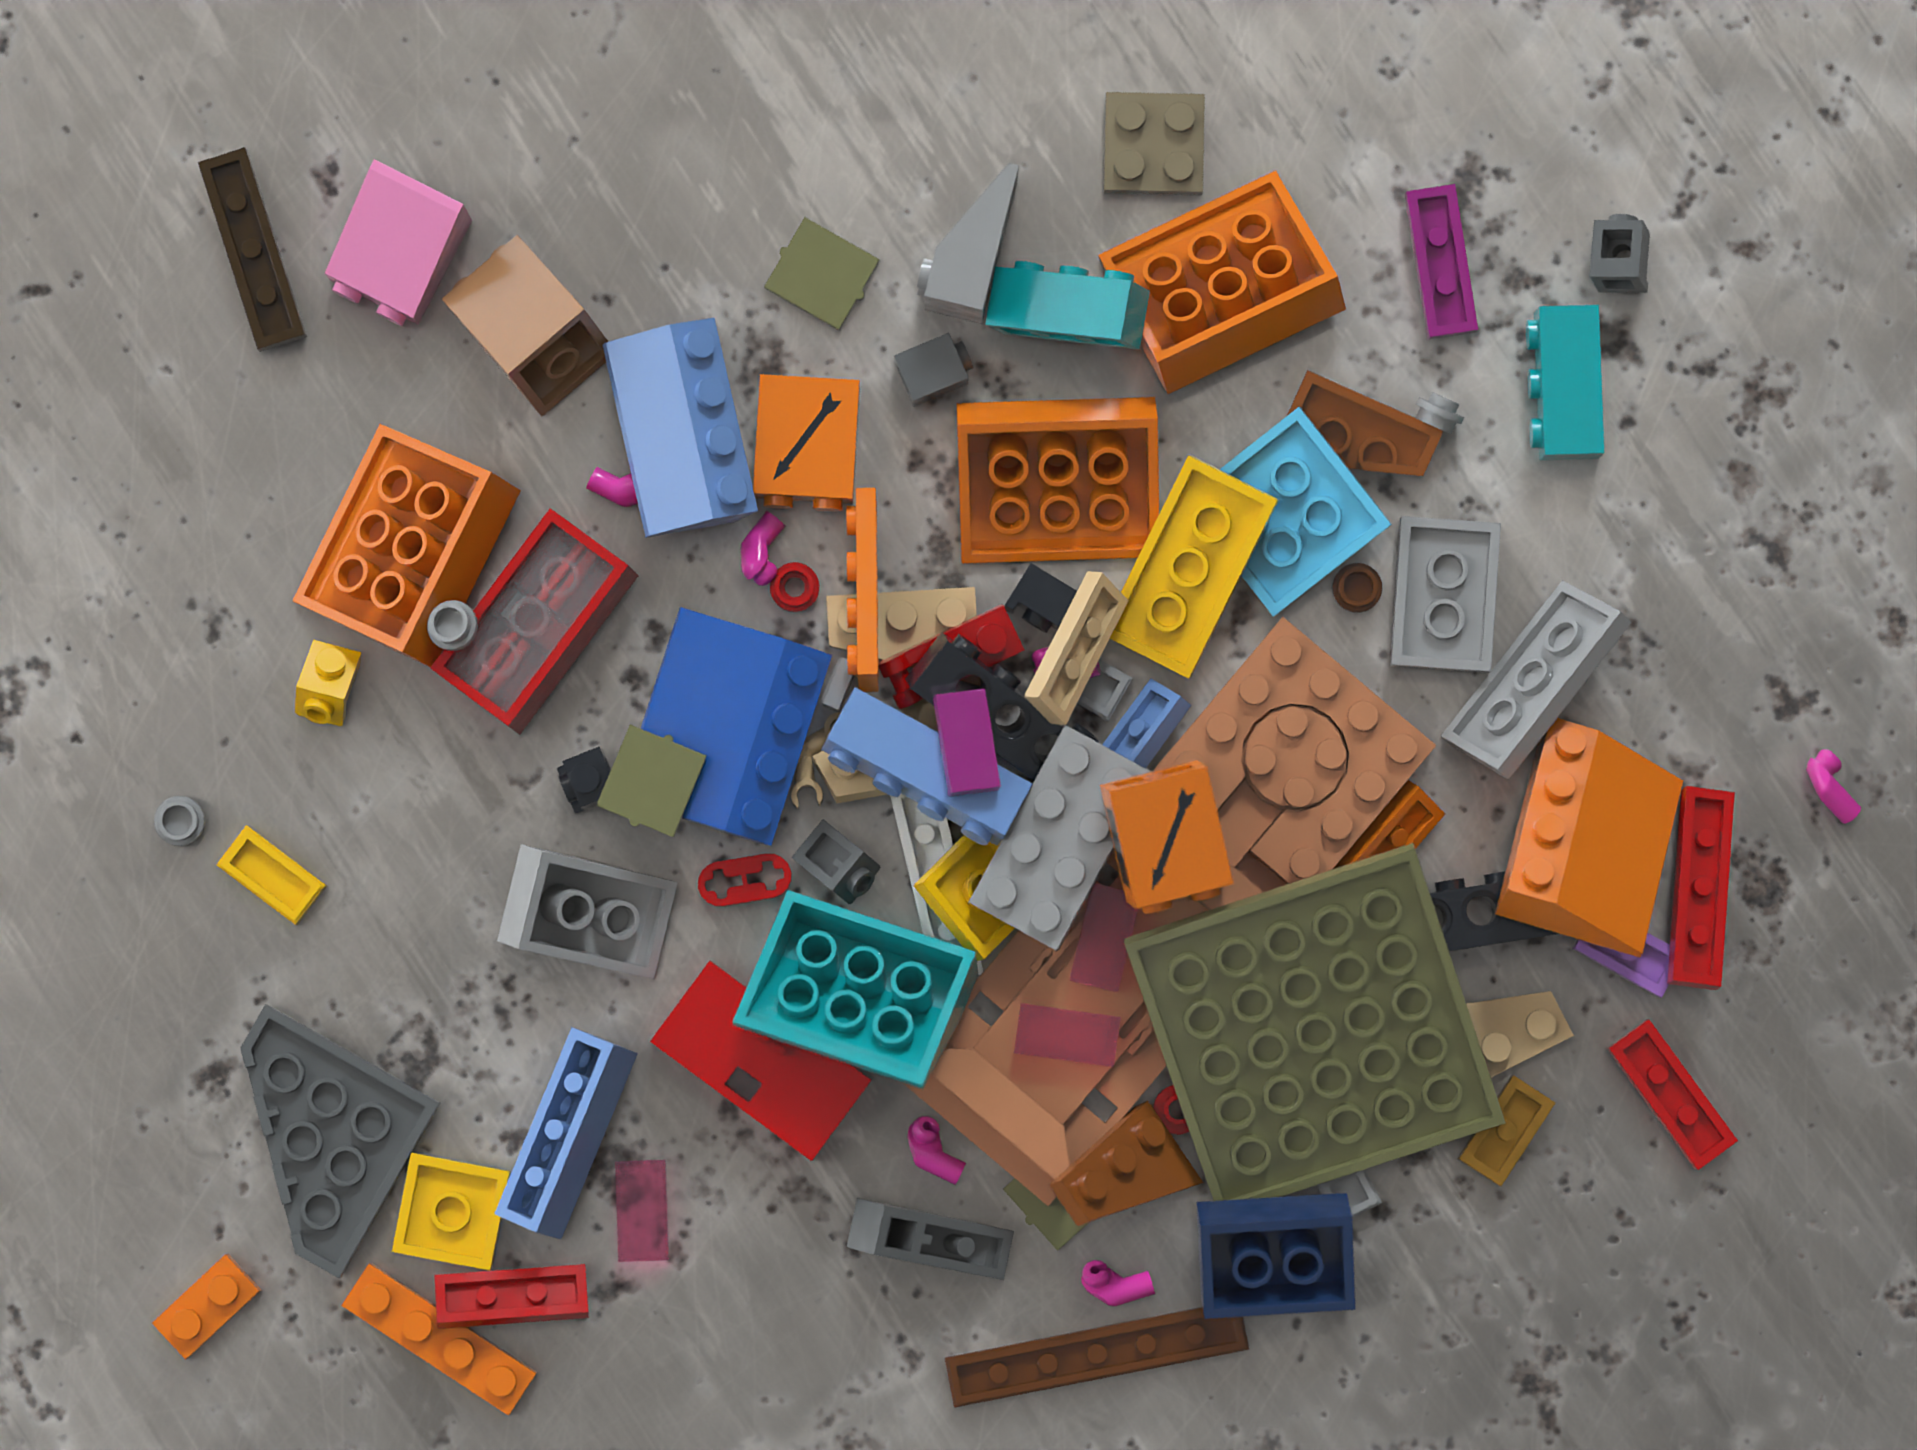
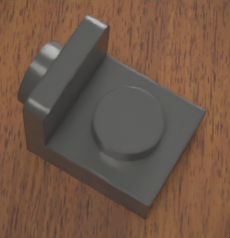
[791,819,881,904]

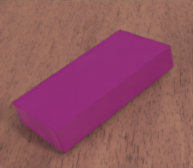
[933,689,1001,797]

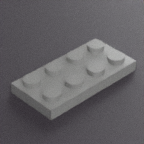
[1441,580,1632,780]
[969,725,1151,951]

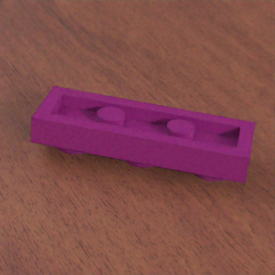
[1405,184,1478,340]

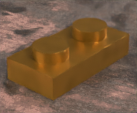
[1457,1075,1555,1187]

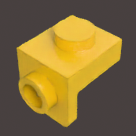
[295,640,361,726]

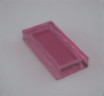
[1069,883,1138,993]
[1014,1003,1121,1067]
[615,1159,669,1262]

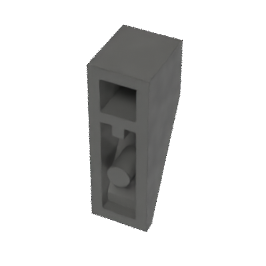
[847,1198,1014,1280]

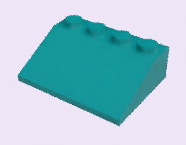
[733,890,978,1089]

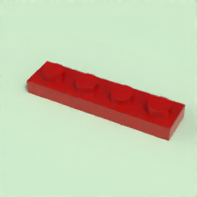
[1667,786,1735,990]

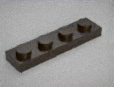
[198,147,307,352]

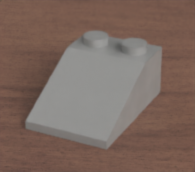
[917,163,1019,324]
[497,844,678,979]

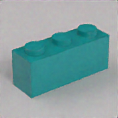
[985,261,1150,350]
[1526,305,1605,461]

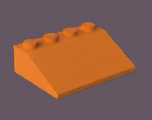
[1098,170,1346,394]
[957,397,1159,563]
[292,424,521,667]
[1495,718,1683,958]

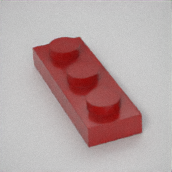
[1606,1019,1738,1170]
[434,1264,589,1329]

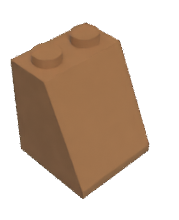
[442,235,608,417]

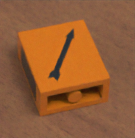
[753,374,860,512]
[1100,760,1234,913]

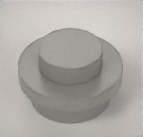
[1416,392,1464,434]
[427,600,478,651]
[154,796,205,846]

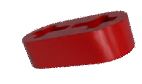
[698,853,792,907]

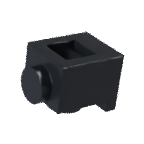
[1005,563,1077,633]
[557,746,611,814]

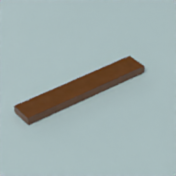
[945,1306,1249,1408]

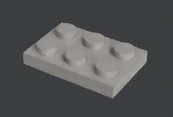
[1390,516,1501,673]

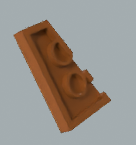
[1287,370,1443,476]
[1049,1101,1204,1226]

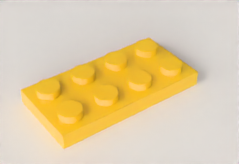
[1110,455,1279,679]

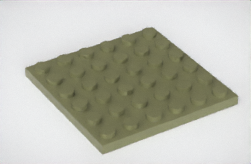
[1124,843,1505,1201]

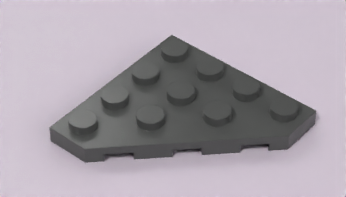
[240,1004,441,1278]

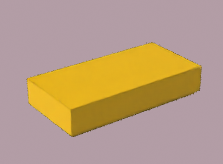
[216,825,327,925]

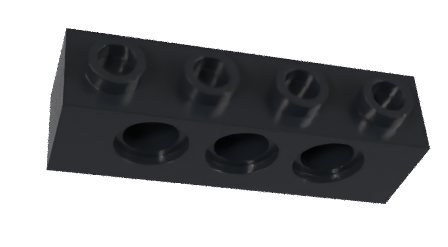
[905,632,1099,781]
[1430,871,1559,952]

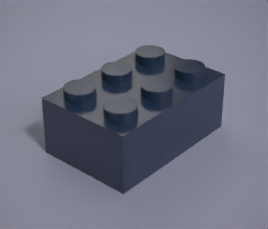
[1196,1193,1356,1319]

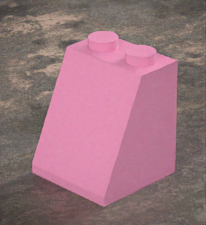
[325,159,472,326]

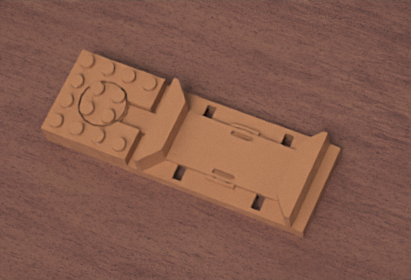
[902,617,1437,1206]

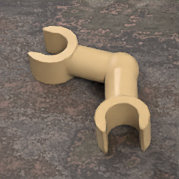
[791,712,841,810]

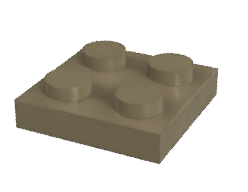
[1104,92,1205,195]

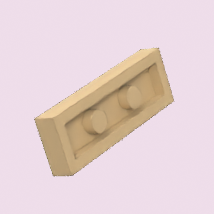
[1024,571,1128,725]

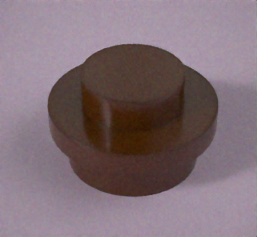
[1332,563,1382,613]

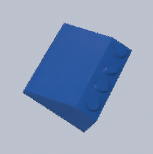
[640,607,832,846]

